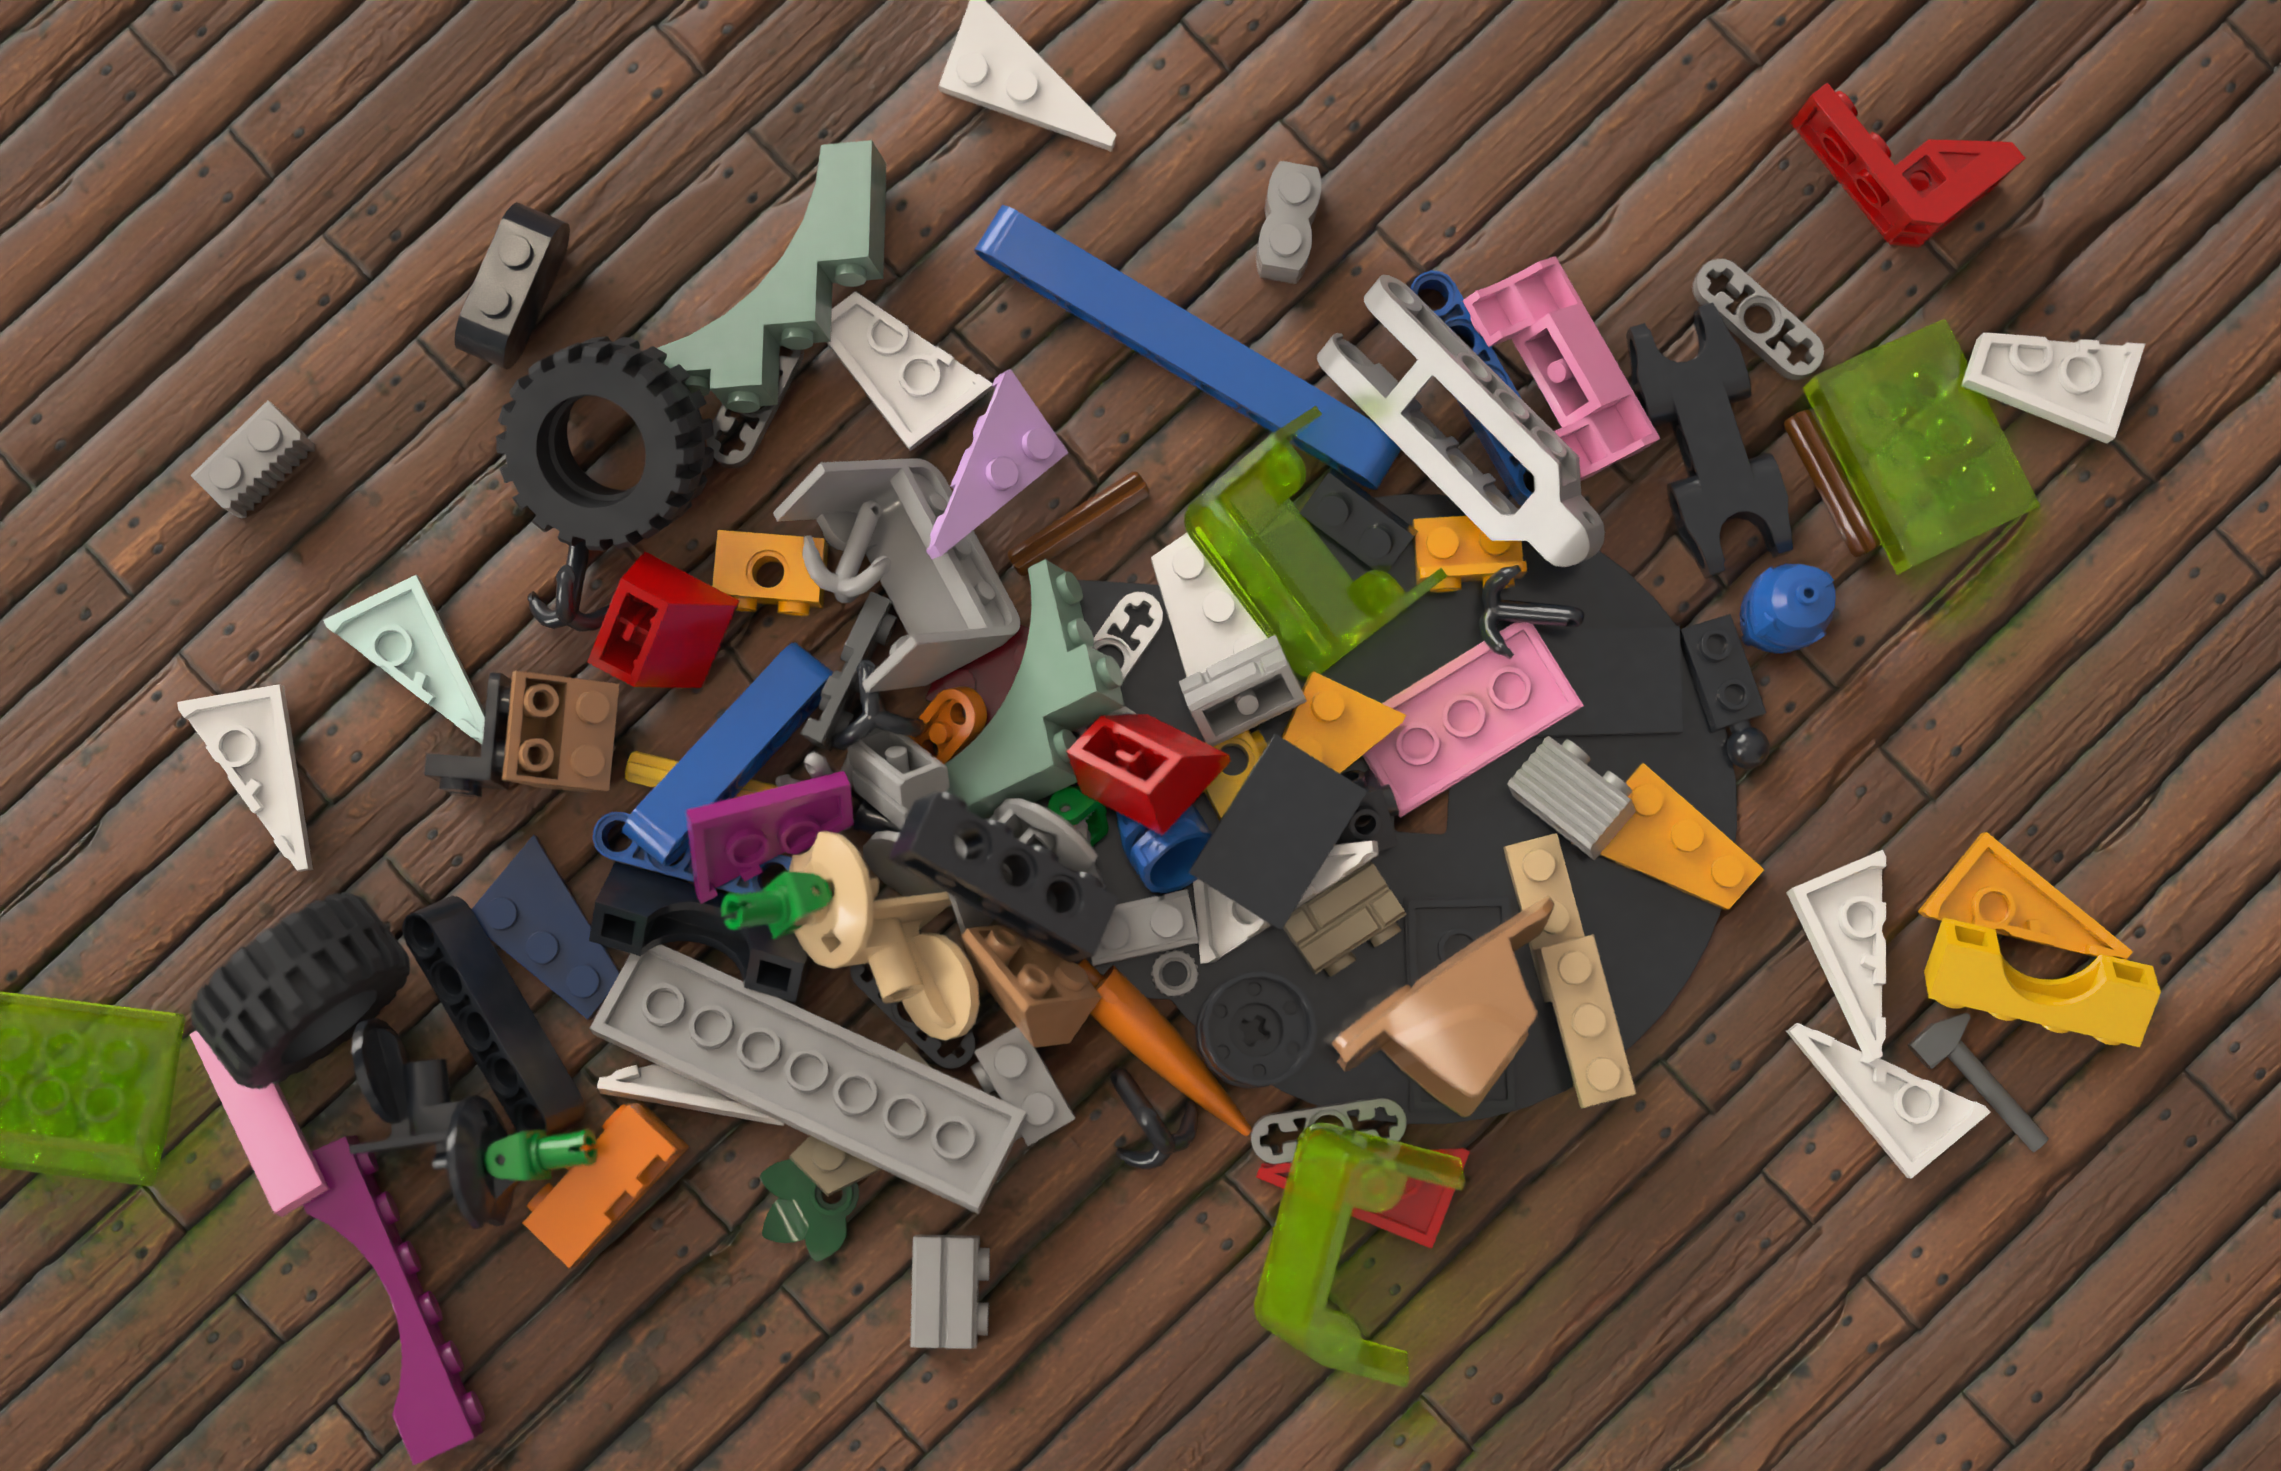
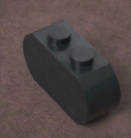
[454,202,570,370]

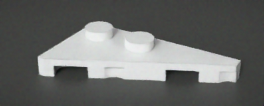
[1786,850,1886,1063]

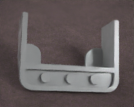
[773,458,1020,692]

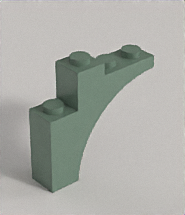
[944,559,1125,819]

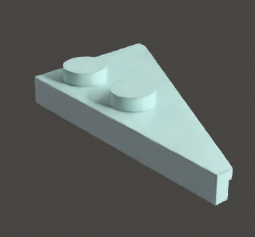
[323,575,485,744]

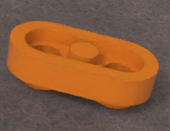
[907,686,987,764]

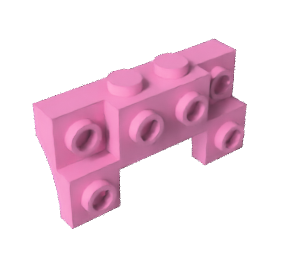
[1463,256,1661,481]

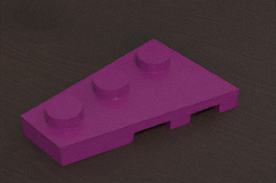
[686,771,853,904]

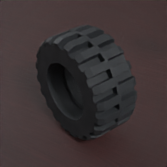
[496,336,715,551]
[191,892,410,1089]

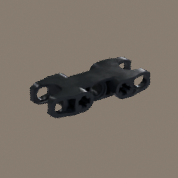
[1626,302,1793,579]

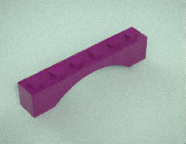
[303,1135,485,1465]

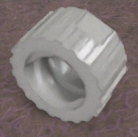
[1151,949,1199,998]

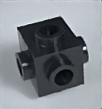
[1337,770,1399,852]

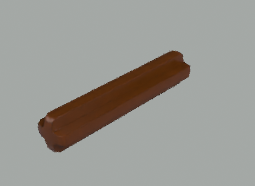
[1784,410,1880,557]
[1007,471,1150,576]

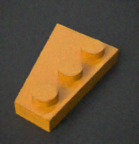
[1571,763,1764,910]

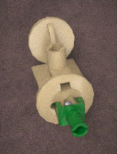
[722,831,979,1040]

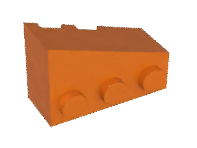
[523,1103,689,1268]

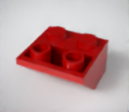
[587,551,740,688]
[1067,714,1231,835]

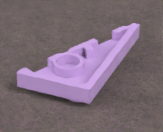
[926,369,1068,559]

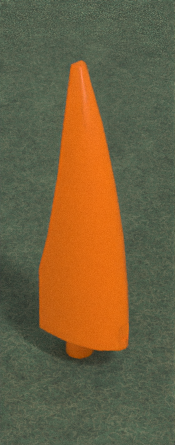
[1077,959,1252,1136]

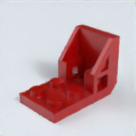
[1791,82,2026,248]

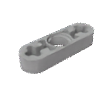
[1693,259,1824,380]
[1251,1097,1407,1164]

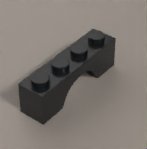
[589,861,813,1003]

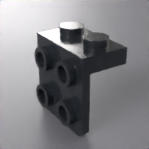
[424,672,512,797]

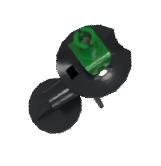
[349,1018,597,1229]

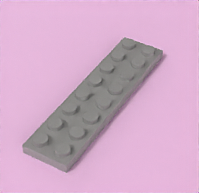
[589,944,1027,1214]

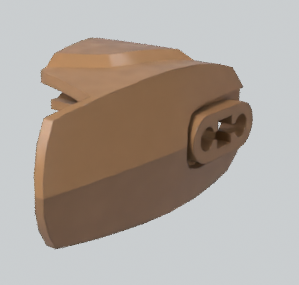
[1332,896,1555,1118]

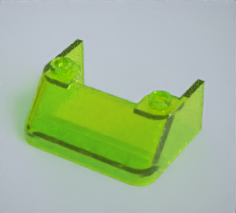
[1184,406,1447,677]
[1254,1123,1464,1388]

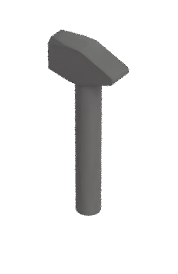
[1907,1013,2049,1152]

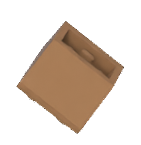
[502,671,619,793]
[962,925,1102,1048]

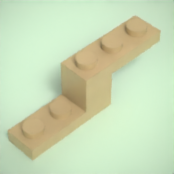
[1503,833,1636,1108]

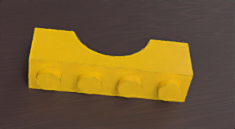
[1924,917,2161,1047]

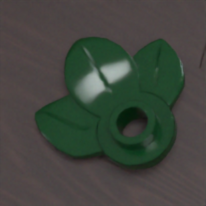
[759,1159,859,1262]

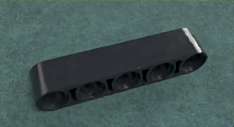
[402,896,585,1137]

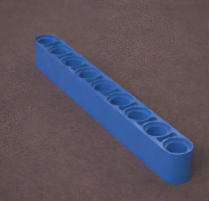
[974,205,1401,490]

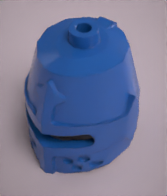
[1740,564,1836,653]
[1116,804,1212,893]

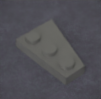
[801,592,898,752]

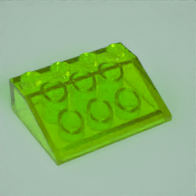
[1803,319,2041,575]
[0,991,185,1187]

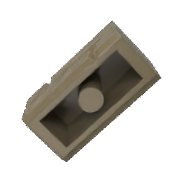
[1283,860,1407,977]

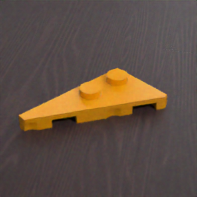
[1282,671,1406,774]
[1918,832,2133,960]

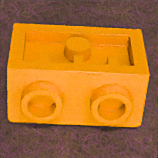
[1412,516,1527,593]

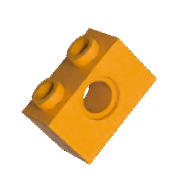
[712,530,829,616]

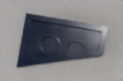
[472,835,621,1020]

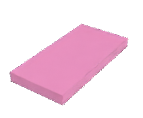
[1362,622,1584,818]

